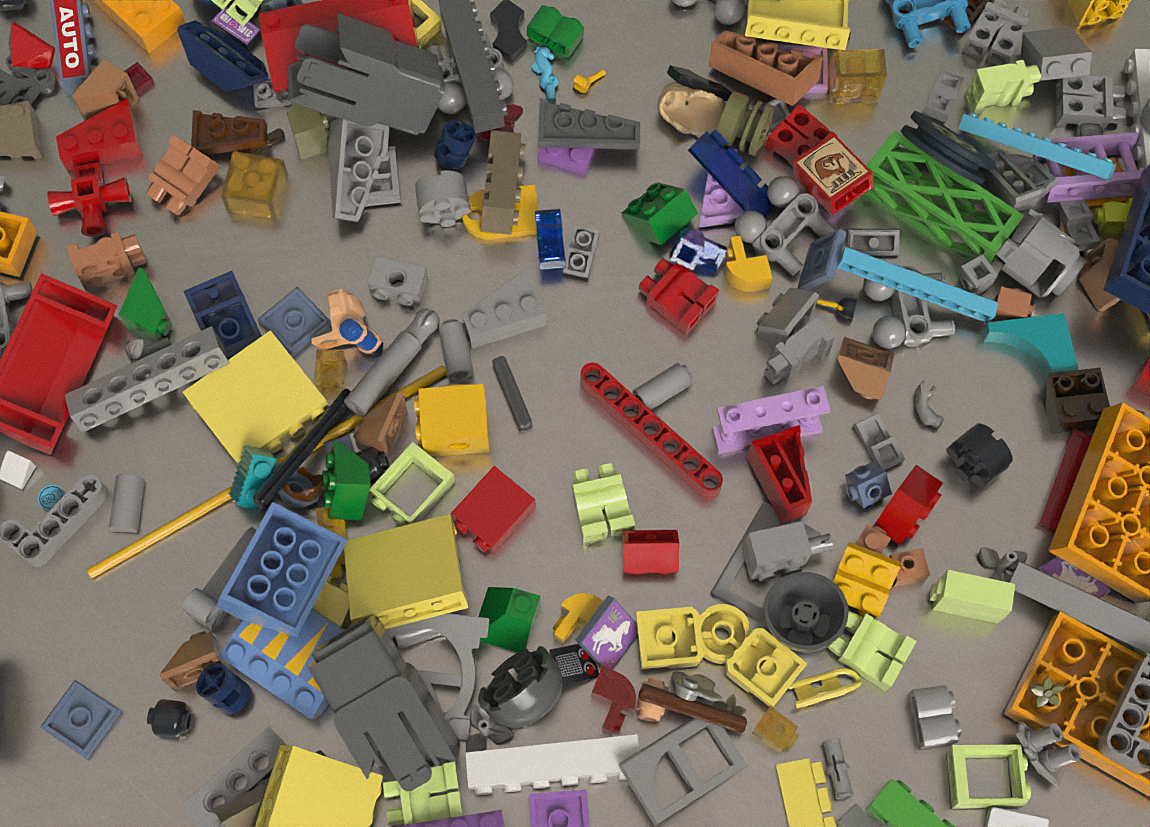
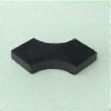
[490,0,527,61]
[667,65,732,101]

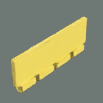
[776,758,837,827]

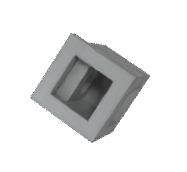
[959,254,998,295]

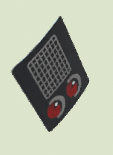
[549,644,600,685]

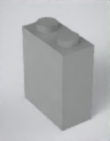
[1021,27,1092,81]

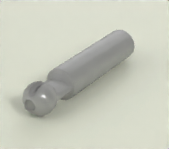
[344,308,440,417]

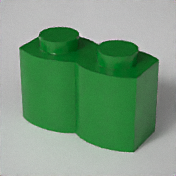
[526,5,584,58]

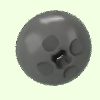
[764,572,849,653]

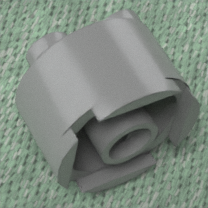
[415,170,471,227]

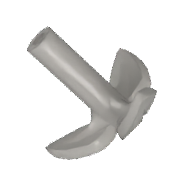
[125,337,171,363]
[979,547,1028,583]
[466,705,513,752]

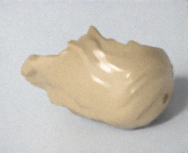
[657,83,726,139]

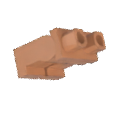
[146,134,221,215]
[66,232,147,290]

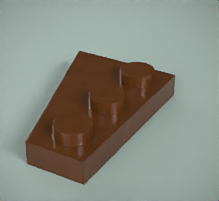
[191,110,268,155]

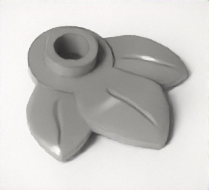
[671,671,722,701]

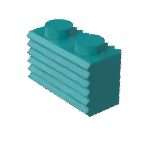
[229,445,277,510]

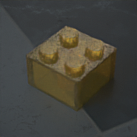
[828,49,887,104]
[221,151,288,218]

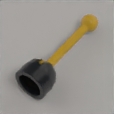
[816,297,857,319]

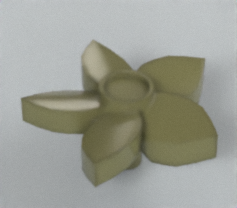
[1030,675,1066,707]
[714,694,747,715]

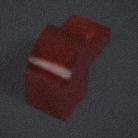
[591,666,636,736]

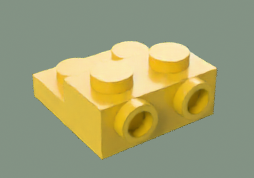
[832,542,901,617]

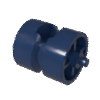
[434,120,476,169]
[196,663,250,714]

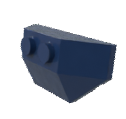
[177,20,268,92]

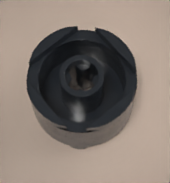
[946,423,1013,488]

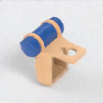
[311,289,384,355]

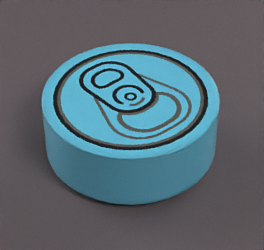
[37,485,66,512]

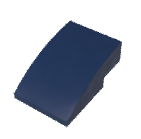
[183,271,262,358]

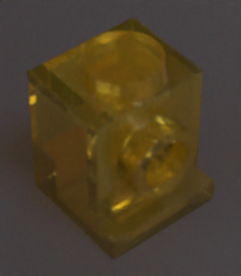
[314,350,346,392]
[752,705,799,753]

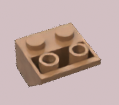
[72,59,139,121]
[1079,237,1121,312]

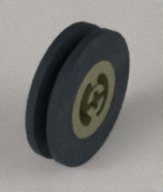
[901,111,996,185]

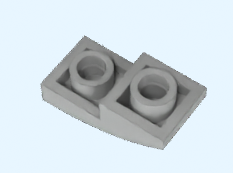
[253,79,293,108]
[563,225,600,278]

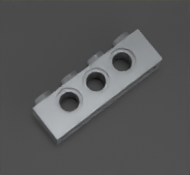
[180,726,286,827]

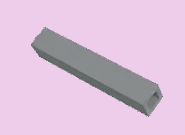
[1010,562,1150,654]

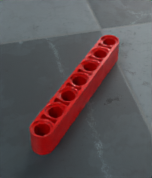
[580,362,723,499]

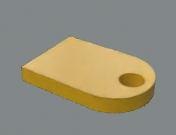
[462,184,541,240]

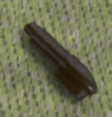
[241,128,284,157]

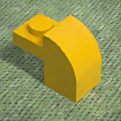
[724,235,773,292]
[552,593,603,646]

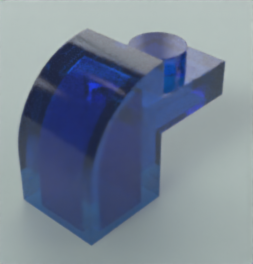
[535,209,566,270]
[669,228,727,272]

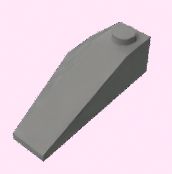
[328,118,389,222]

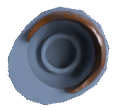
[273,464,323,509]

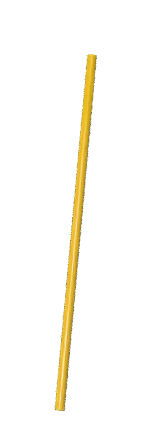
[86,365,447,579]

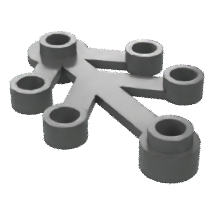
[0,55,56,106]

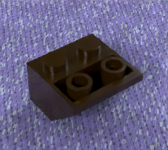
[1045,367,1110,434]

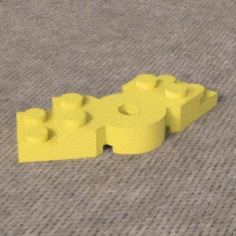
[636,604,808,709]

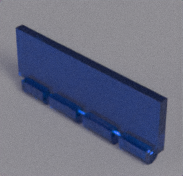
[688,129,775,218]

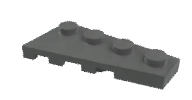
[538,98,640,149]

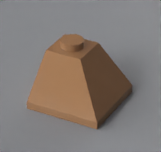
[838,337,894,400]
[353,392,408,458]
[159,631,226,690]

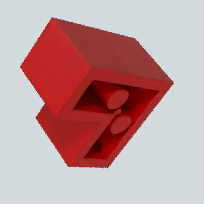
[873,465,943,545]

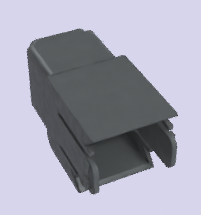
[287,13,445,135]
[308,614,460,791]

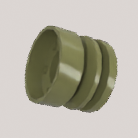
[714,91,774,157]

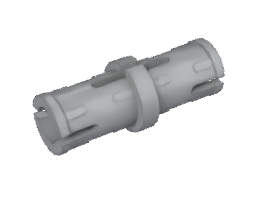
[822,738,854,800]

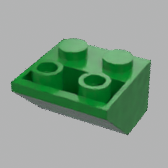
[621,182,699,245]
[322,442,371,520]

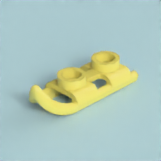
[788,668,862,708]

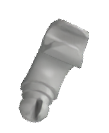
[915,381,944,428]

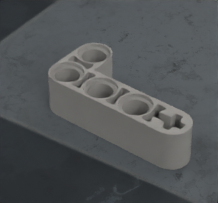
[0,474,108,567]
[182,527,256,631]
[1098,655,1150,774]

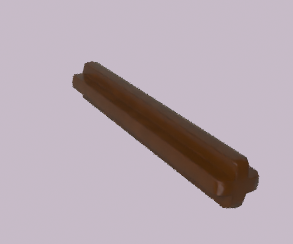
[639,684,747,733]

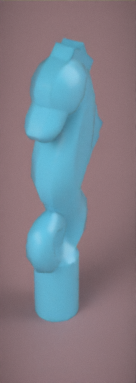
[531,46,559,103]

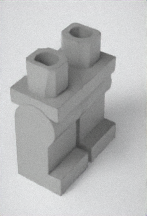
[962,0,1029,66]
[1055,75,1126,129]
[764,316,835,385]

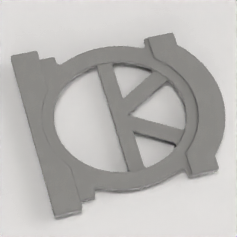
[386,613,490,740]

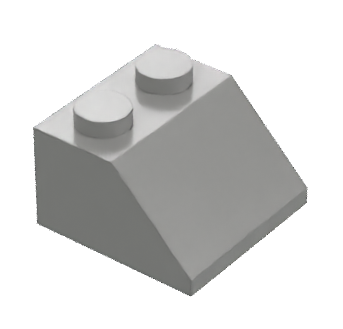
[756,288,819,348]

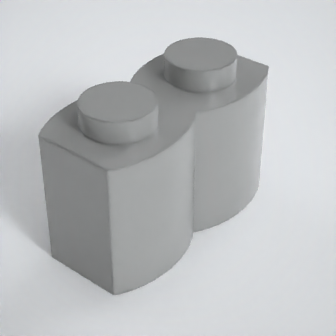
[909,685,961,749]

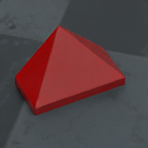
[8,22,56,69]

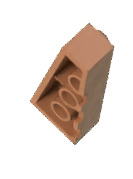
[709,30,823,106]

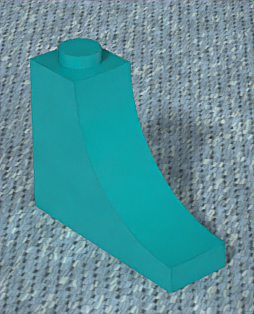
[981,313,1079,383]

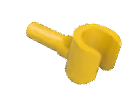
[573,69,606,93]

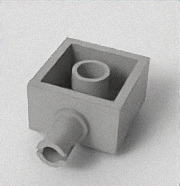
[742,521,833,581]

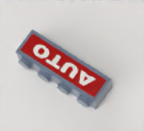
[50,0,96,95]

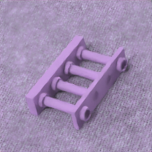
[1032,132,1143,203]
[712,386,831,454]

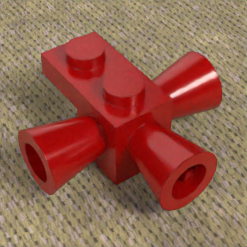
[47,162,132,237]

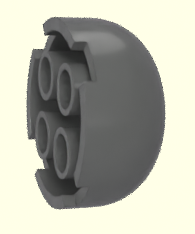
[478,646,563,728]

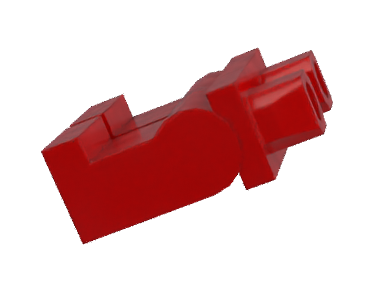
[765,104,837,167]
[638,258,719,335]

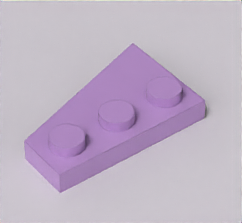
[699,149,749,227]

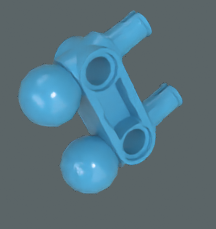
[885,0,971,48]

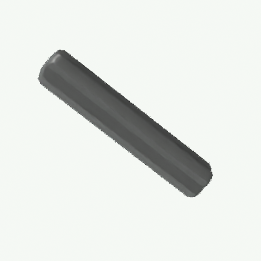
[492,356,532,429]

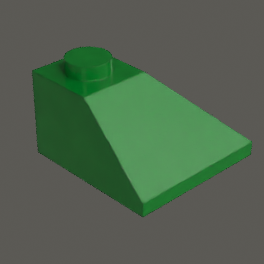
[119,268,171,342]
[478,587,541,653]

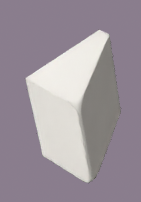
[0,450,36,490]

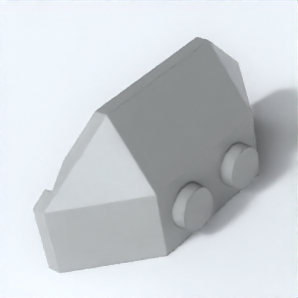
[980,149,1057,213]

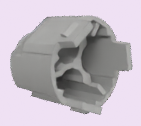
[996,209,1087,297]

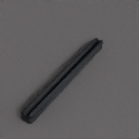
[253,389,351,508]

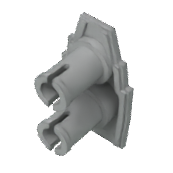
[1015,721,1081,788]

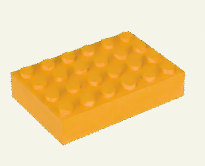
[1048,402,1150,603]
[1003,611,1150,797]

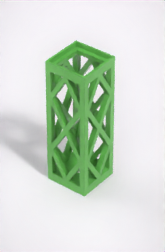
[864,130,1025,274]

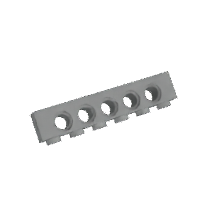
[65,326,230,433]

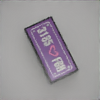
[210,5,262,51]

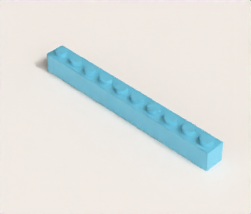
[958,113,1116,180]
[837,247,998,323]

